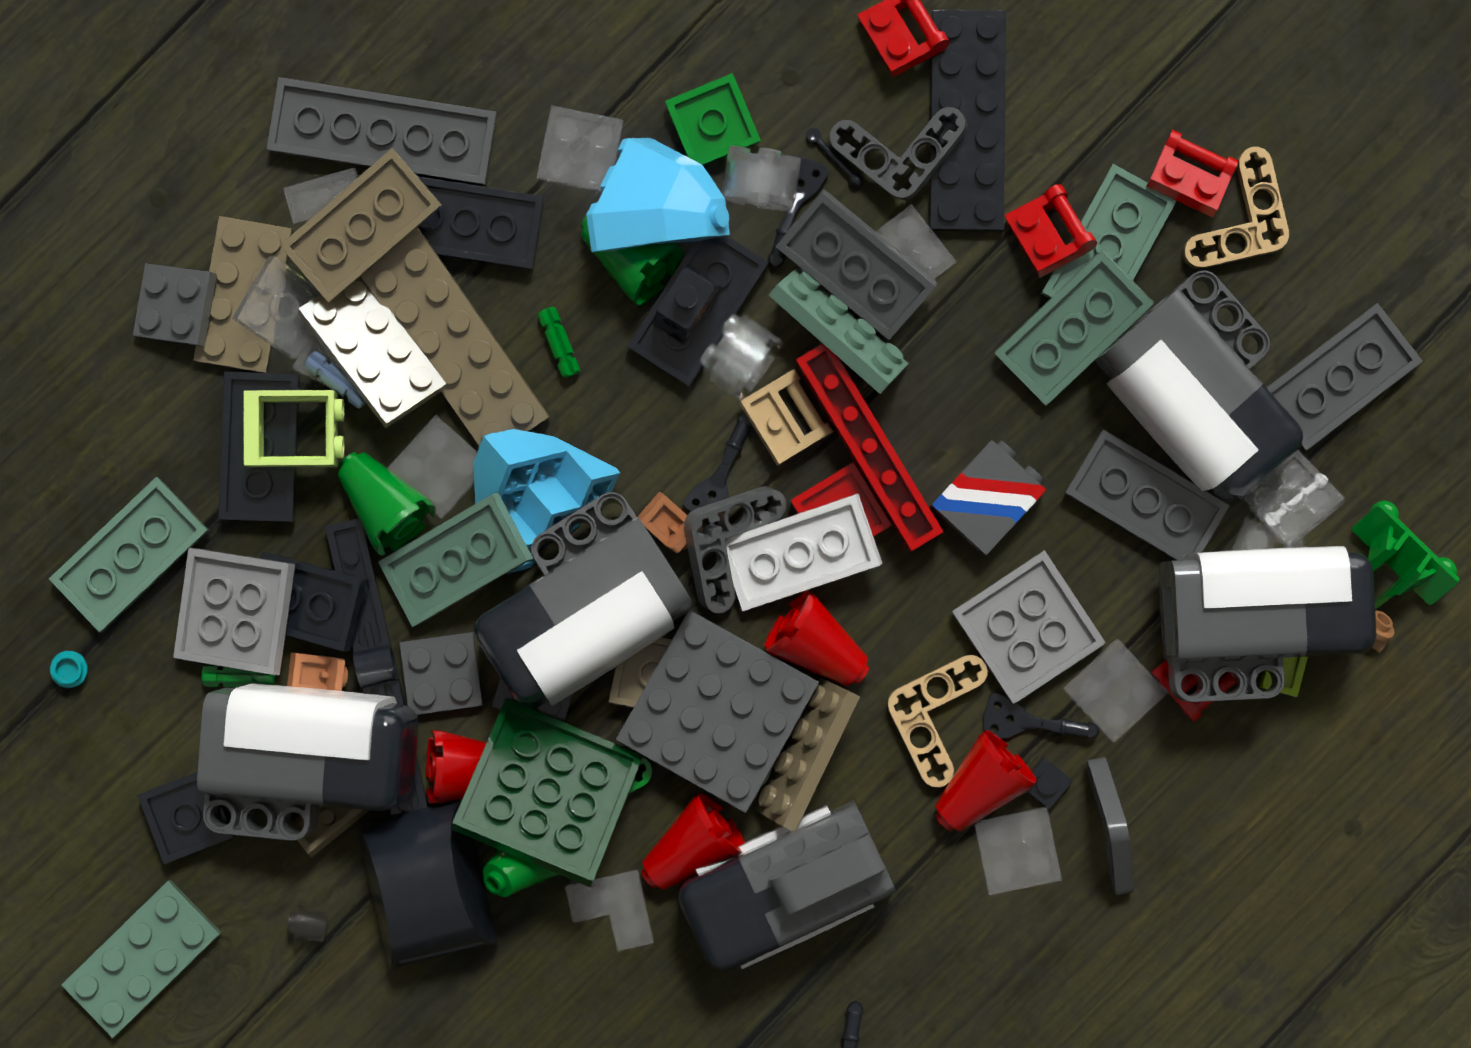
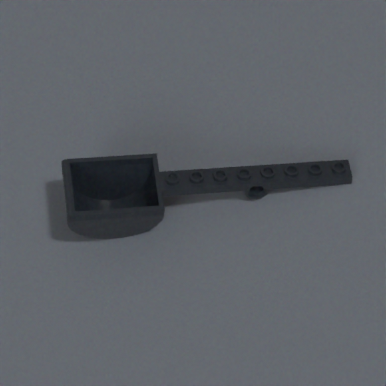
[325,518,498,969]

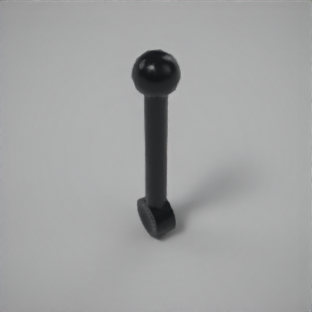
[806,128,864,188]

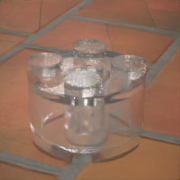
[722,146,801,211]
[700,314,782,401]

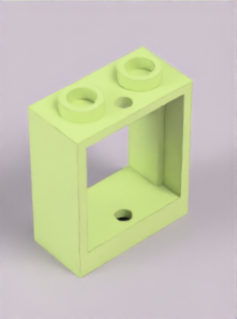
[244,390,345,467]

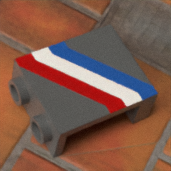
[929,440,1046,556]

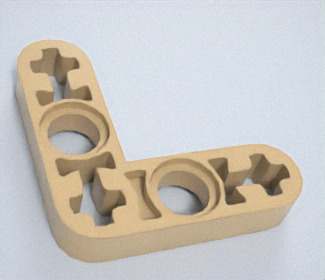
[1182,147,1289,269]
[887,655,988,787]

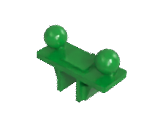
[1352,500,1460,610]

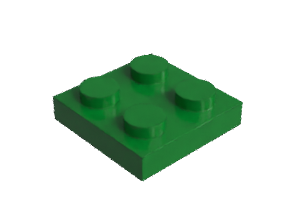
[665,73,761,167]

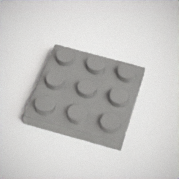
[173,548,295,675]
[951,550,1106,704]

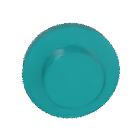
[50,651,88,688]

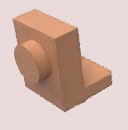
[638,492,700,554]
[287,653,348,691]

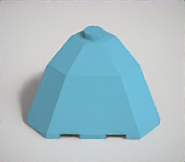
[586,138,730,252]
[473,429,620,574]

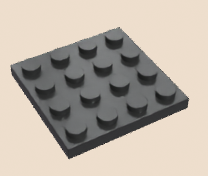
[616,610,819,813]

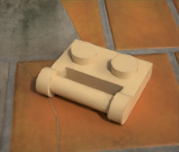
[739,369,833,466]

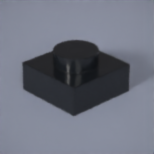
[1027,757,1073,809]

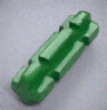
[538,307,580,378]
[201,665,275,687]

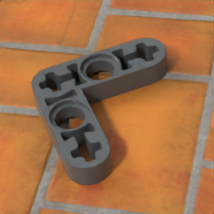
[830,107,968,200]
[684,486,786,613]
[1086,757,1134,896]

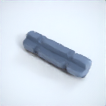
[304,351,366,408]

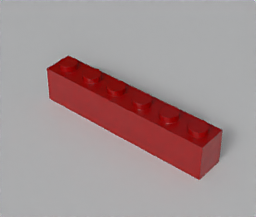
[795,344,943,552]

